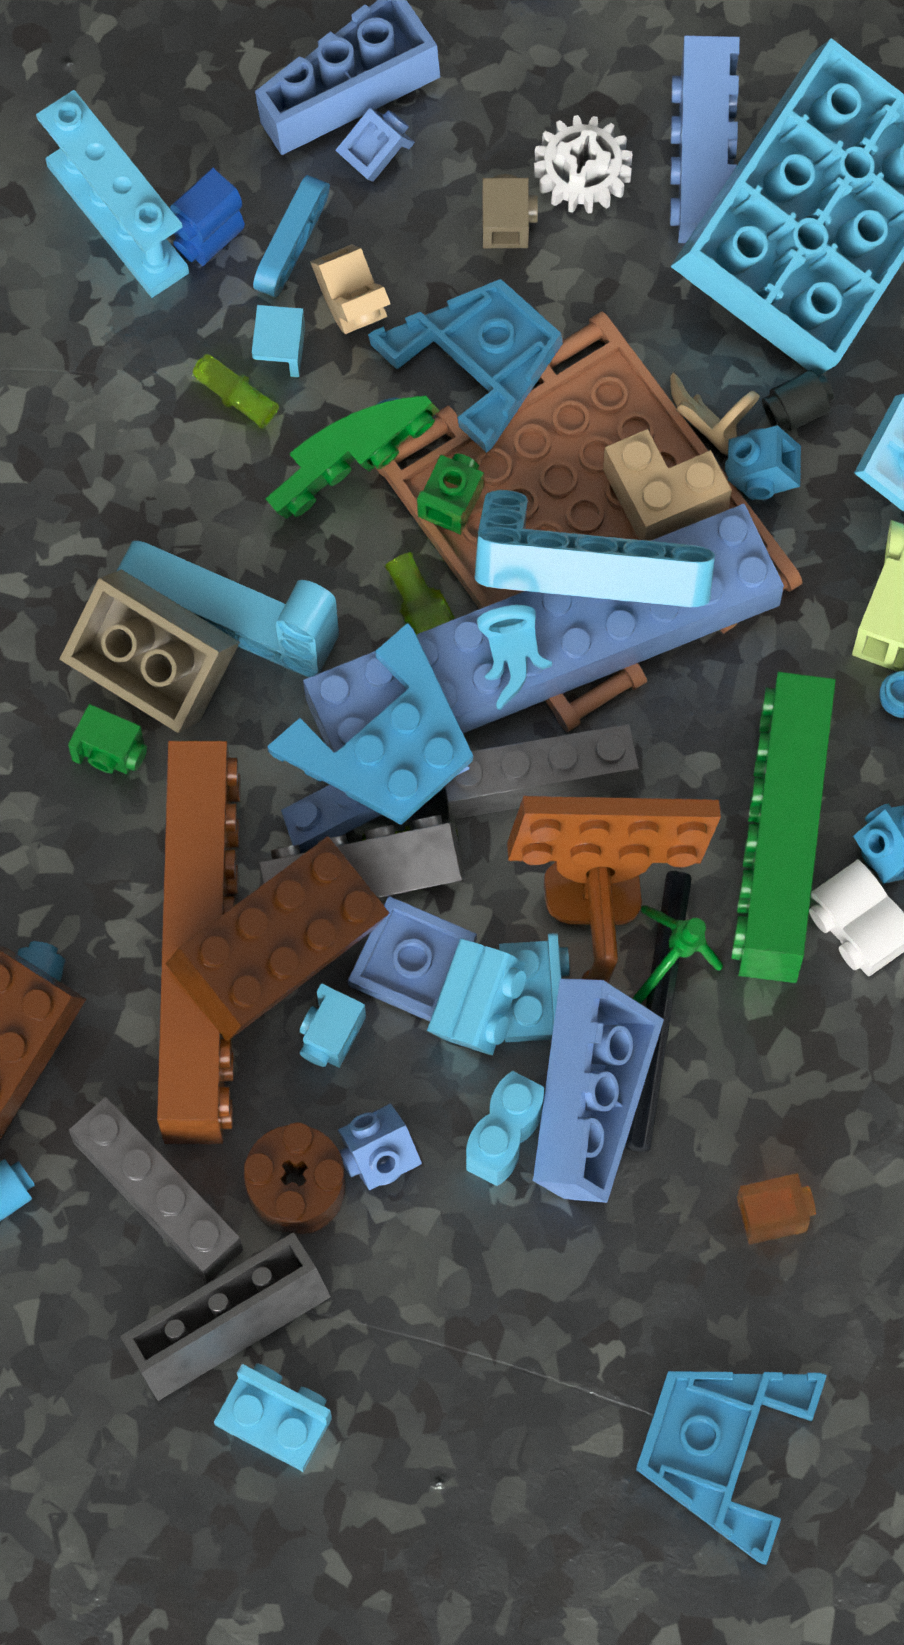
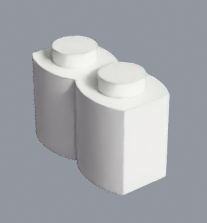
[809,859,904,976]

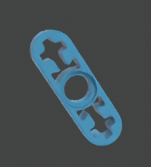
[253,175,330,298]

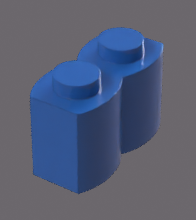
[170,168,245,266]

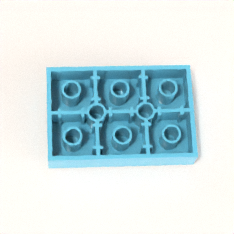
[670,38,904,377]

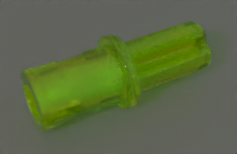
[192,354,279,428]

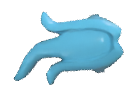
[477,604,553,710]

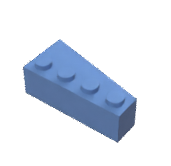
[255,0,440,155]
[670,36,740,243]
[533,979,664,1203]

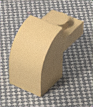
[310,244,390,334]

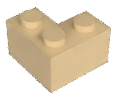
[603,429,732,541]

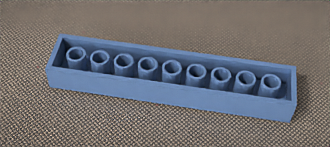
[303,503,784,753]

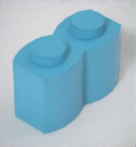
[466,1071,544,1186]

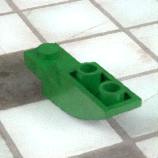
[265,396,440,519]

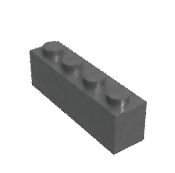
[443,724,639,820]
[259,815,466,898]
[69,1097,243,1284]
[120,1232,331,1401]

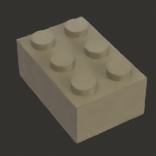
[60,569,240,733]

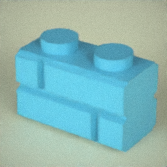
[427,939,526,1055]

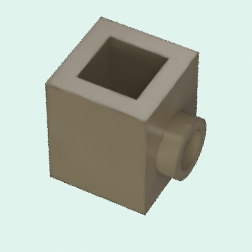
[482,174,538,249]

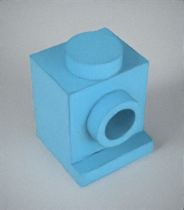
[299,983,366,1068]

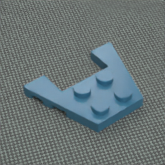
[368,279,563,453]
[267,623,473,825]
[636,1371,827,1565]

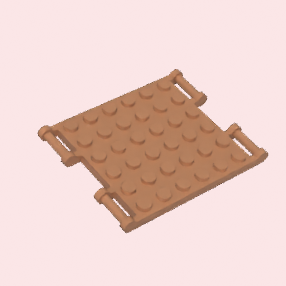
[375,311,802,732]

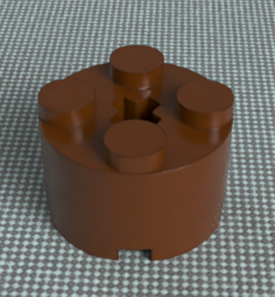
[244,1122,346,1234]

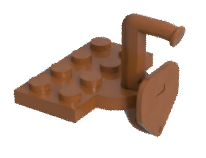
[507,796,721,983]

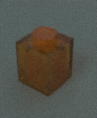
[737,1173,816,1245]

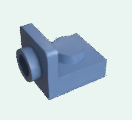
[335,108,415,181]

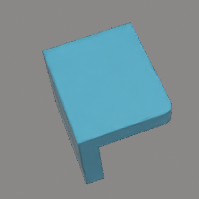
[252,305,305,377]

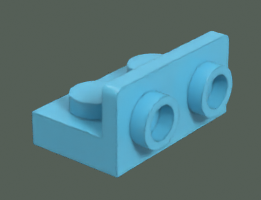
[499,933,570,1042]
[214,1363,332,1472]

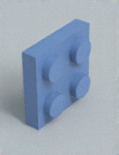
[348,896,477,1021]

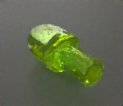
[385,552,455,635]

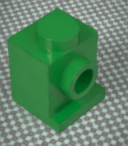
[417,453,484,535]
[68,704,147,775]

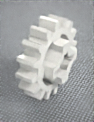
[534,115,633,214]

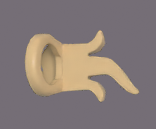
[670,373,760,455]

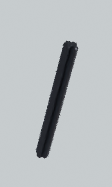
[625,871,692,1152]

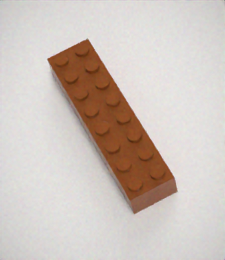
[157,741,241,1144]

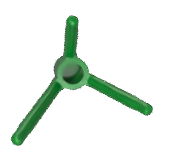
[632,905,723,1004]

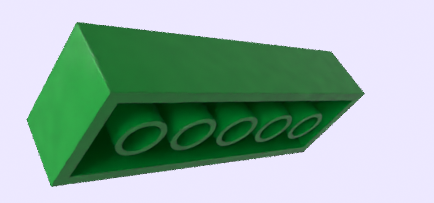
[731,672,836,983]

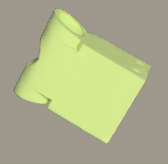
[852,519,904,671]

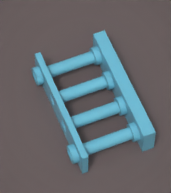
[36,90,189,298]

